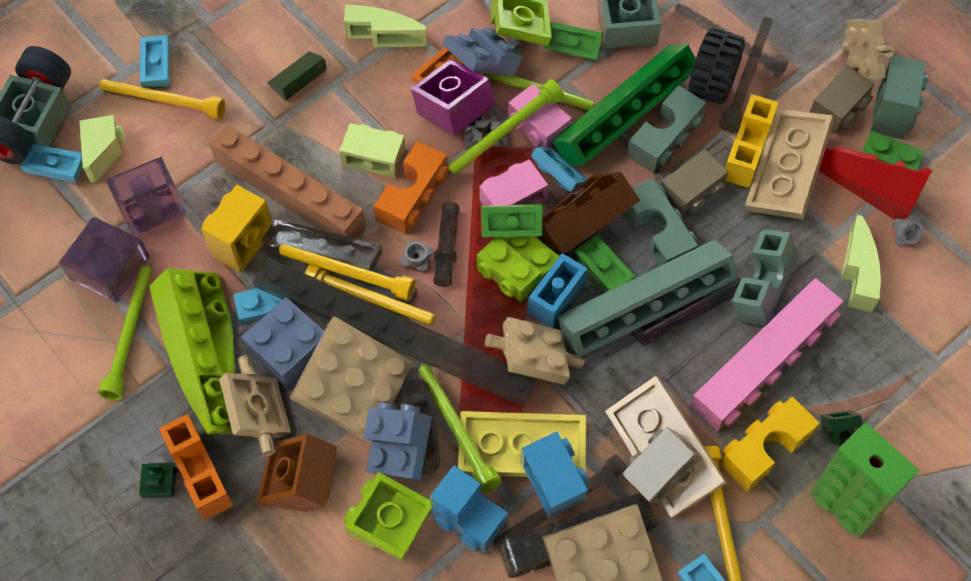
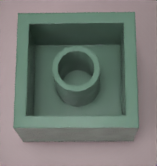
[597,0,661,49]
[870,55,929,139]

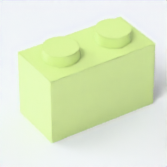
[339,123,406,178]

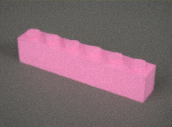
[690,278,844,432]

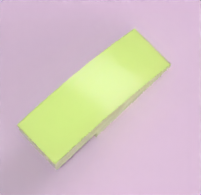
[344,5,427,47]
[841,215,881,313]

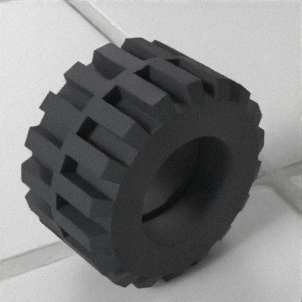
[688,27,745,105]

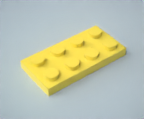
[458,411,586,477]

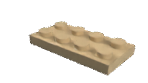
[745,109,834,219]
[605,376,727,518]

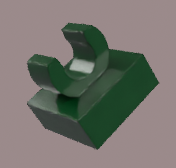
[820,410,862,445]
[139,463,176,498]

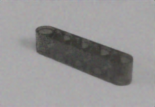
[497,493,658,578]

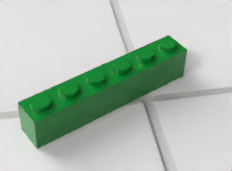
[552,44,696,166]

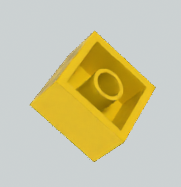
[201,184,275,273]

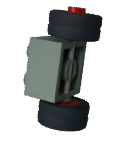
[0,46,71,164]

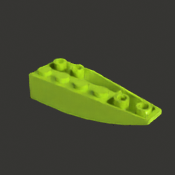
[149,268,235,434]

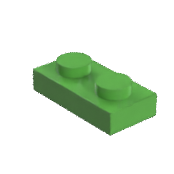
[544,22,604,60]
[862,131,925,170]
[481,204,542,237]
[574,235,635,292]

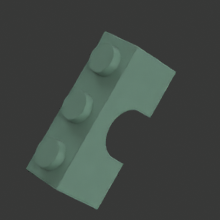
[627,85,706,173]
[624,178,698,266]
[732,229,798,326]

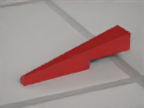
[819,146,933,220]

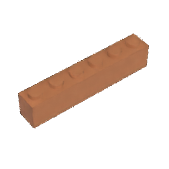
[209,125,366,247]

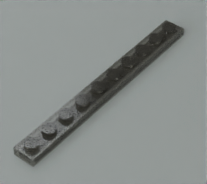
[253,258,538,408]

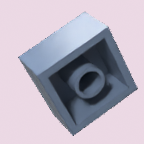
[241,297,324,390]

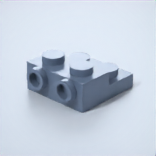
[443,27,522,76]
[363,402,432,480]

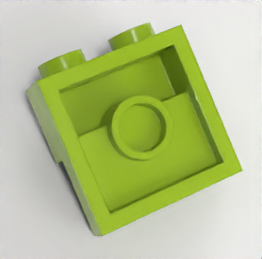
[490,0,552,46]
[477,236,560,302]
[343,472,432,562]

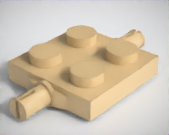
[842,19,895,80]
[485,317,584,385]
[219,355,291,456]

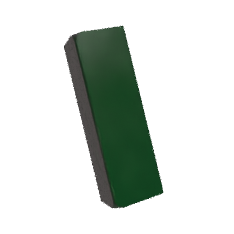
[267,52,327,101]

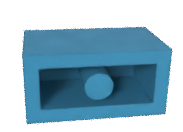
[528,253,587,328]

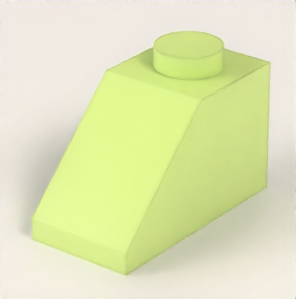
[79,115,126,183]

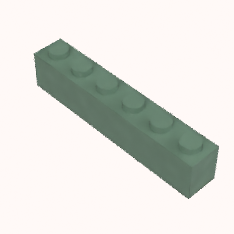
[557,240,738,357]

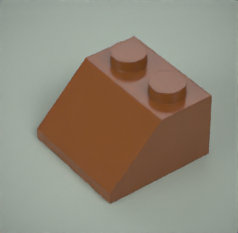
[257,434,337,511]

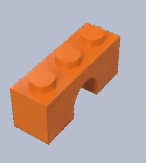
[374,141,449,235]
[159,414,233,521]

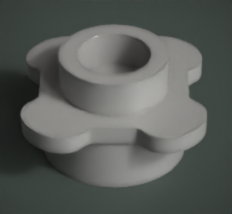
[892,214,924,246]
[400,241,433,272]

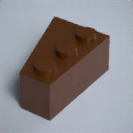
[538,172,640,255]

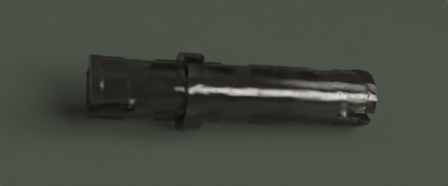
[433,202,460,287]

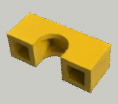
[725,94,779,189]
[720,396,820,492]

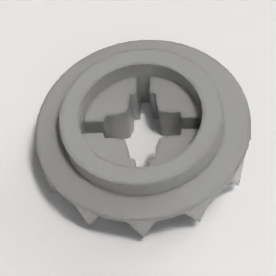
[464,115,509,156]

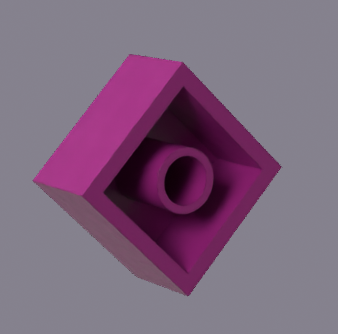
[411,59,495,136]

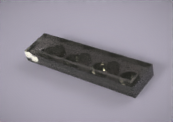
[262,219,383,271]
[630,278,741,347]

